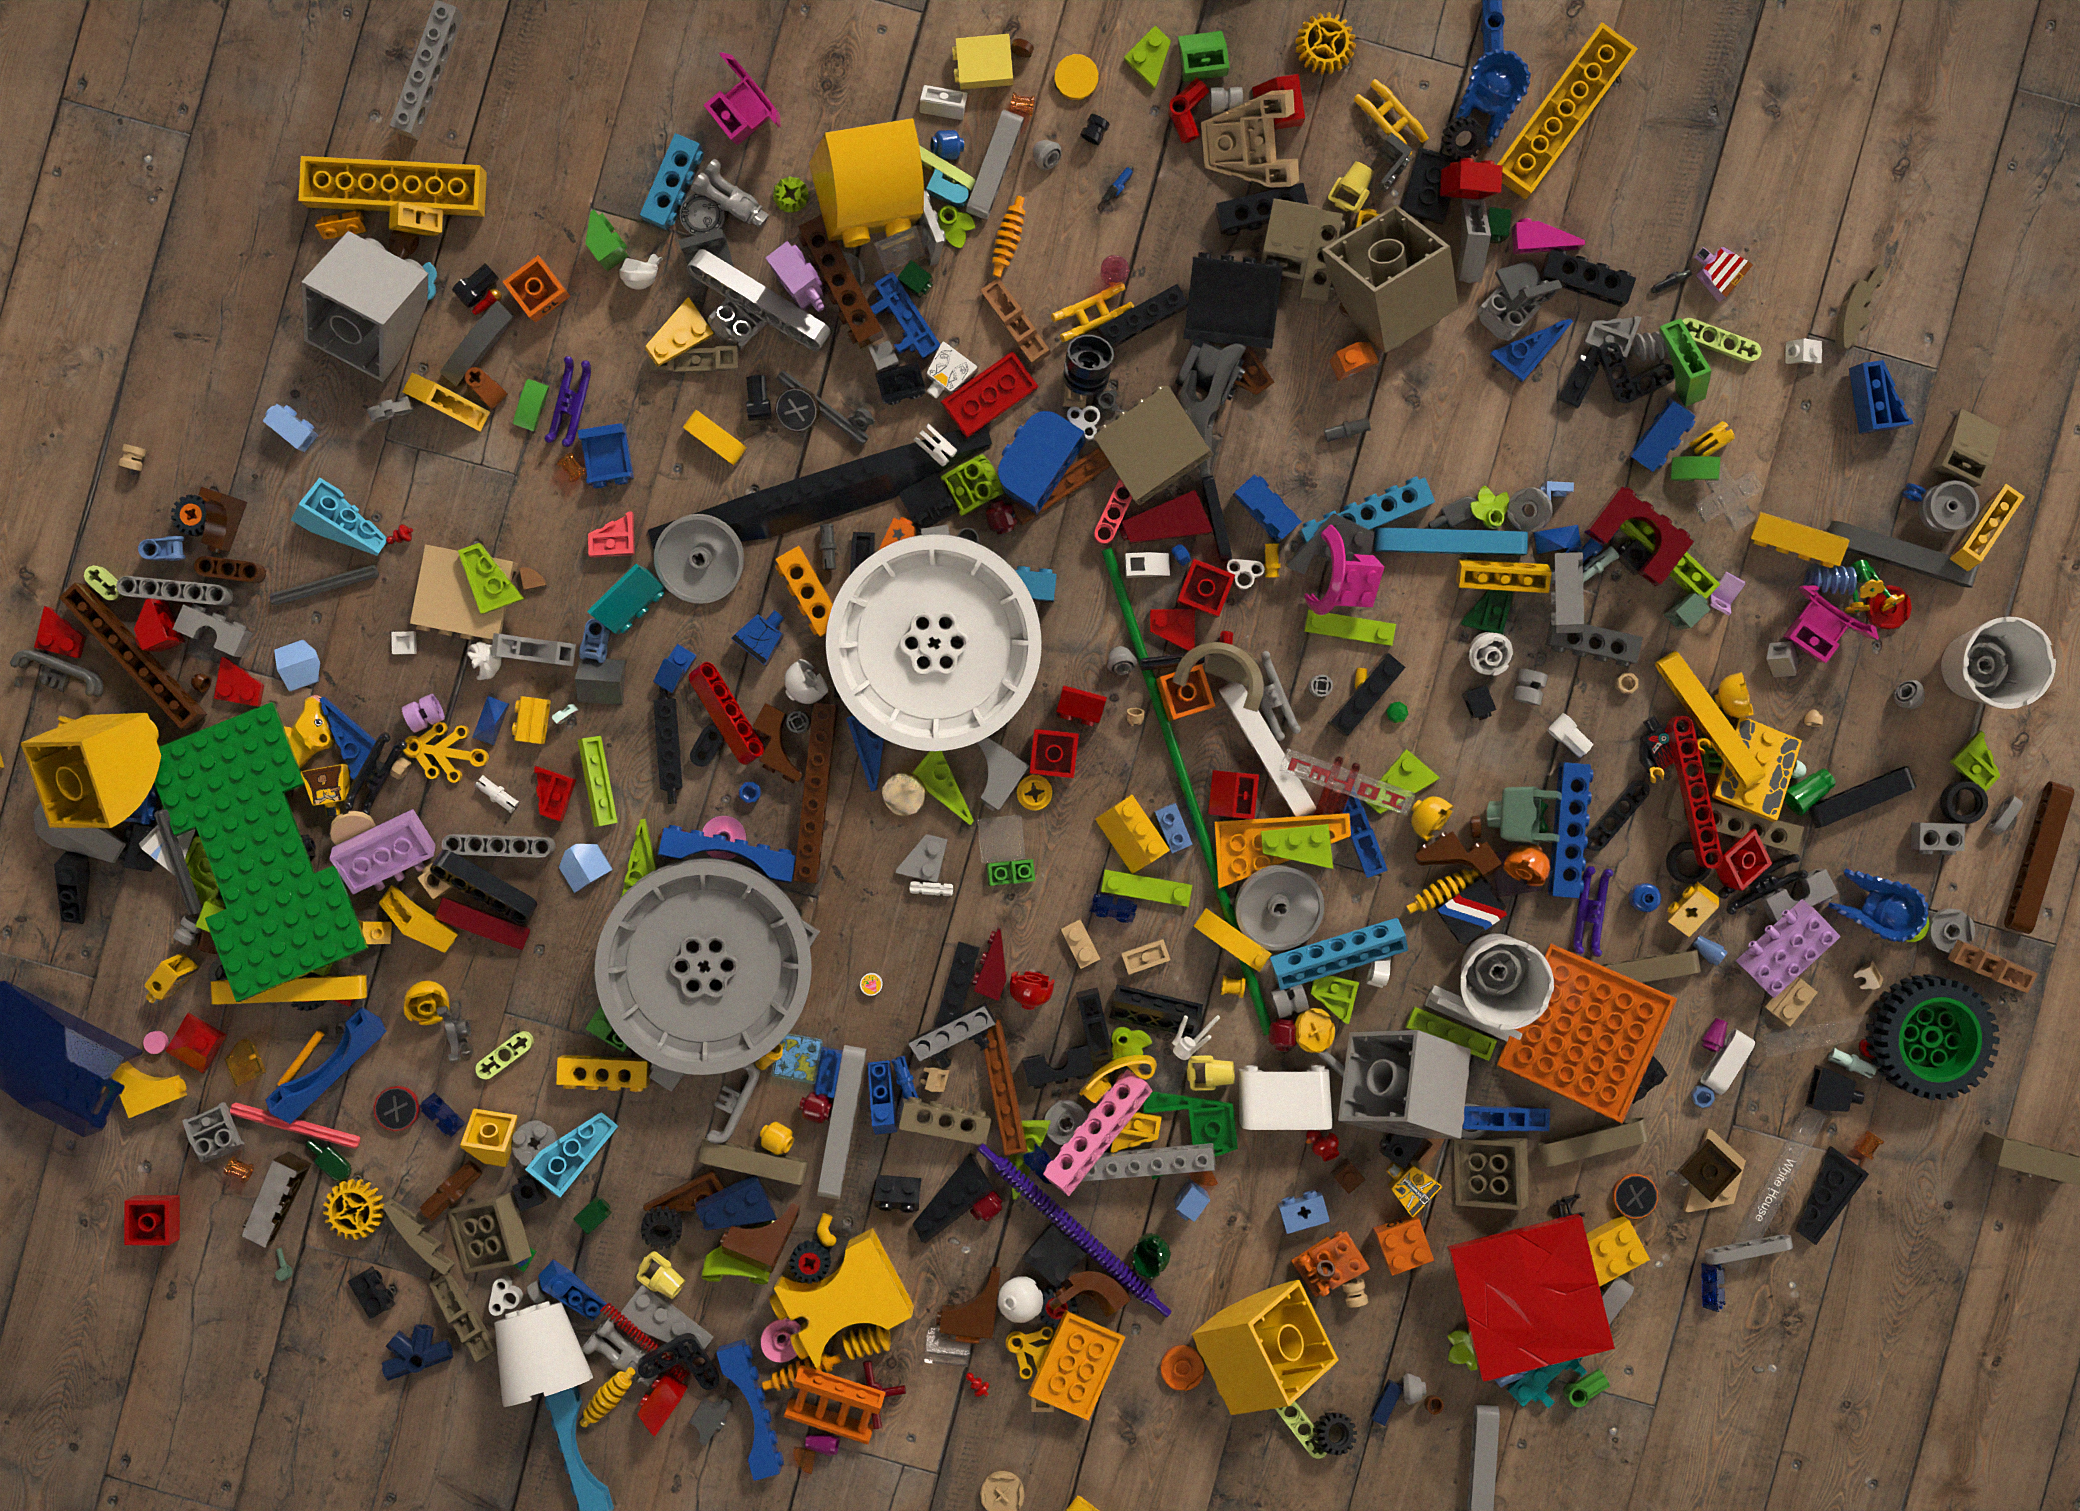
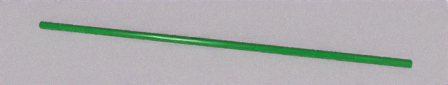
[1101,548,1271,1035]

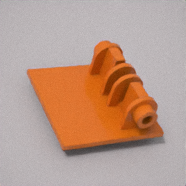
[1308,1230,1370,1290]
[1291,1236,1331,1298]

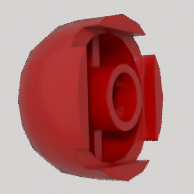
[1010,971,1055,1010]

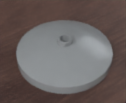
[654,514,744,604]
[1235,864,1324,951]

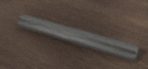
[776,370,869,446]
[269,565,379,605]
[154,809,202,915]

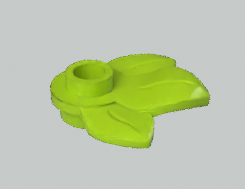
[938,205,975,248]
[1470,486,1509,529]
[1111,1027,1152,1060]
[1447,1330,1478,1371]

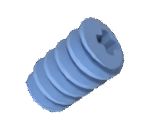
[1804,563,1857,595]

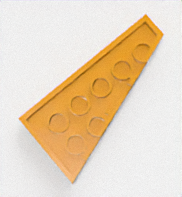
[1215,813,1351,889]

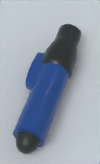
[1102,166,1134,203]

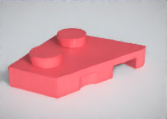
[588,512,635,558]

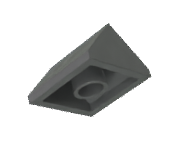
[575,658,626,705]

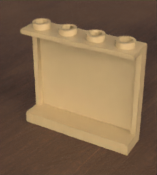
[410,544,518,644]

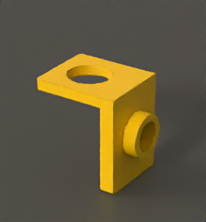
[358,920,392,944]

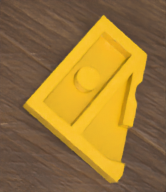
[1110,1112,1162,1153]

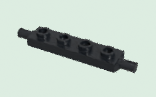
[653,686,683,804]

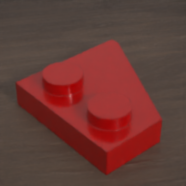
[34,606,86,659]
[1150,609,1195,651]
[214,657,264,707]
[534,766,577,822]

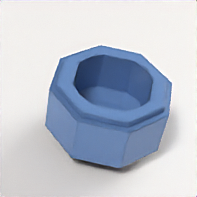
[1691,1085,1715,1108]

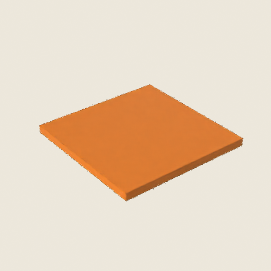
[1497,943,1678,1124]

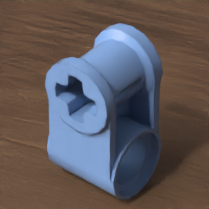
[138,536,186,561]
[579,619,610,663]

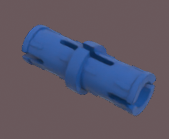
[891,1056,919,1100]

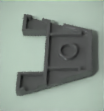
[1285,513,1374,575]

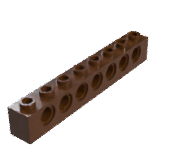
[59,582,208,729]
[794,703,838,883]

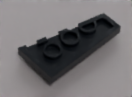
[913,1153,993,1244]

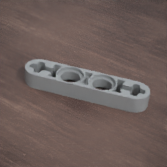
[1705,1235,1793,1264]

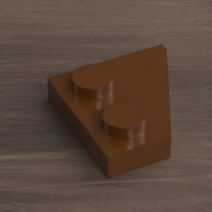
[1234,346,1275,396]

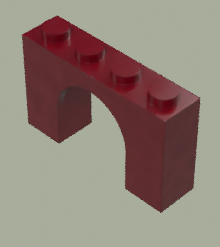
[1584,487,1694,586]

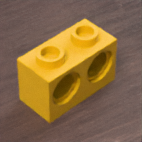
[389,202,443,237]

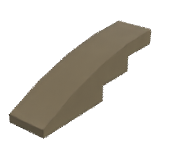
[383,1199,455,1275]
[429,1272,497,1363]

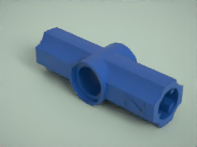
[1480,0,1505,54]

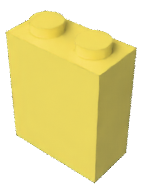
[952,34,1013,90]

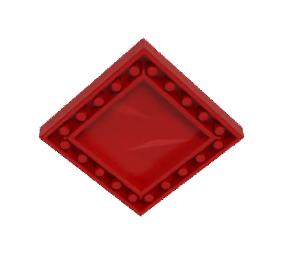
[1447,1214,1615,1382]

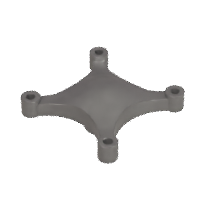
[437,1000,473,1063]

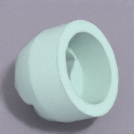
[1791,760,1807,779]

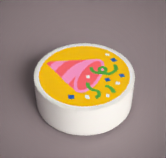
[860,973,883,996]

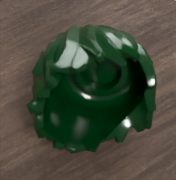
[1131,1233,1171,1280]

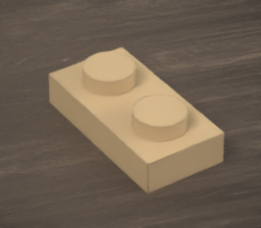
[1061,919,1100,969]
[1121,939,1170,975]

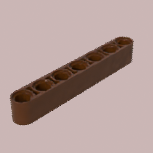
[2004,781,2074,934]

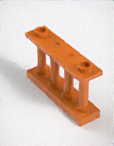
[784,1364,886,1445]

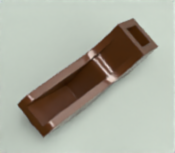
[1415,831,1502,880]

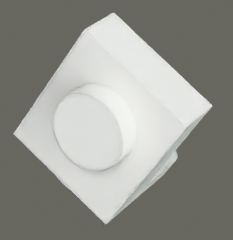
[1785,338,1822,365]

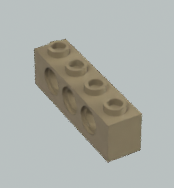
[1298,209,1345,306]
[896,1097,991,1145]

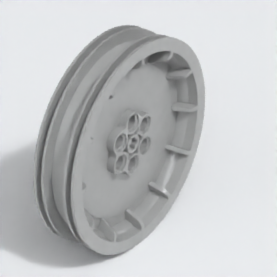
[595,857,812,1075]

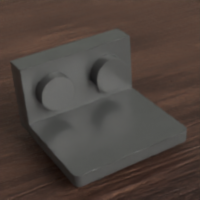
[1374,132,1413,195]
[678,228,734,289]
[1495,261,1562,311]

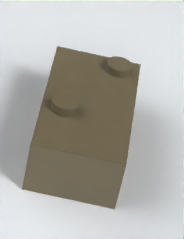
[1979,1132,2080,1186]

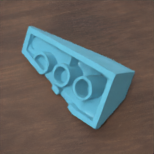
[291,477,387,556]
[525,1112,618,1198]

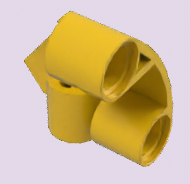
[1079,1055,1157,1103]

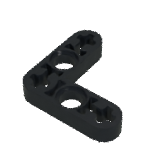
[1598,342,1675,403]
[637,1333,719,1390]

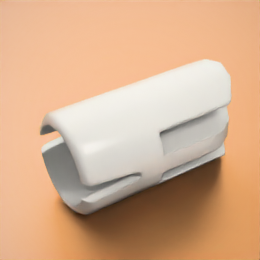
[913,423,957,466]

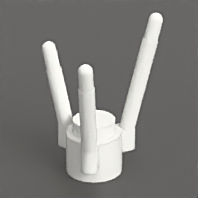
[1172,1015,1220,1060]

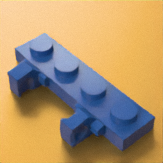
[870,272,941,359]

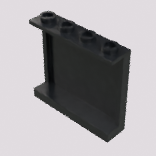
[1183,252,1283,349]

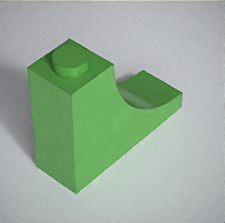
[1659,318,1712,407]

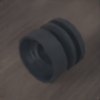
[1062,335,1114,396]

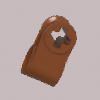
[465,367,508,410]

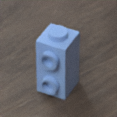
[263,404,318,452]

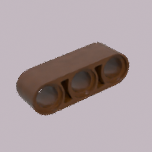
[194,556,266,583]

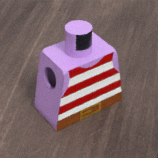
[1694,247,1753,302]

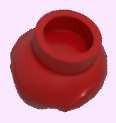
[1305,1130,1340,1162]

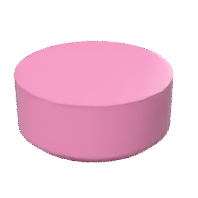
[143,1031,168,1054]

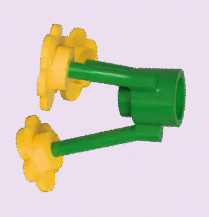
[1844,560,1905,614]

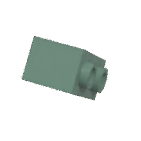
[1663,593,1711,630]

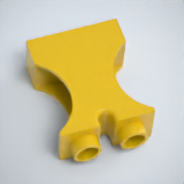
[769,1228,914,1368]

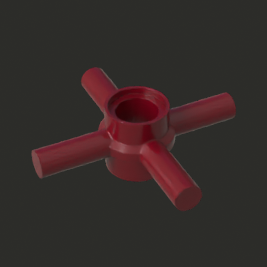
[839,1360,906,1429]

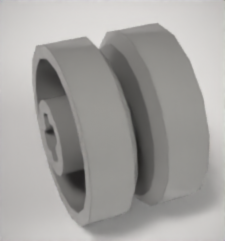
[1918,481,1980,533]

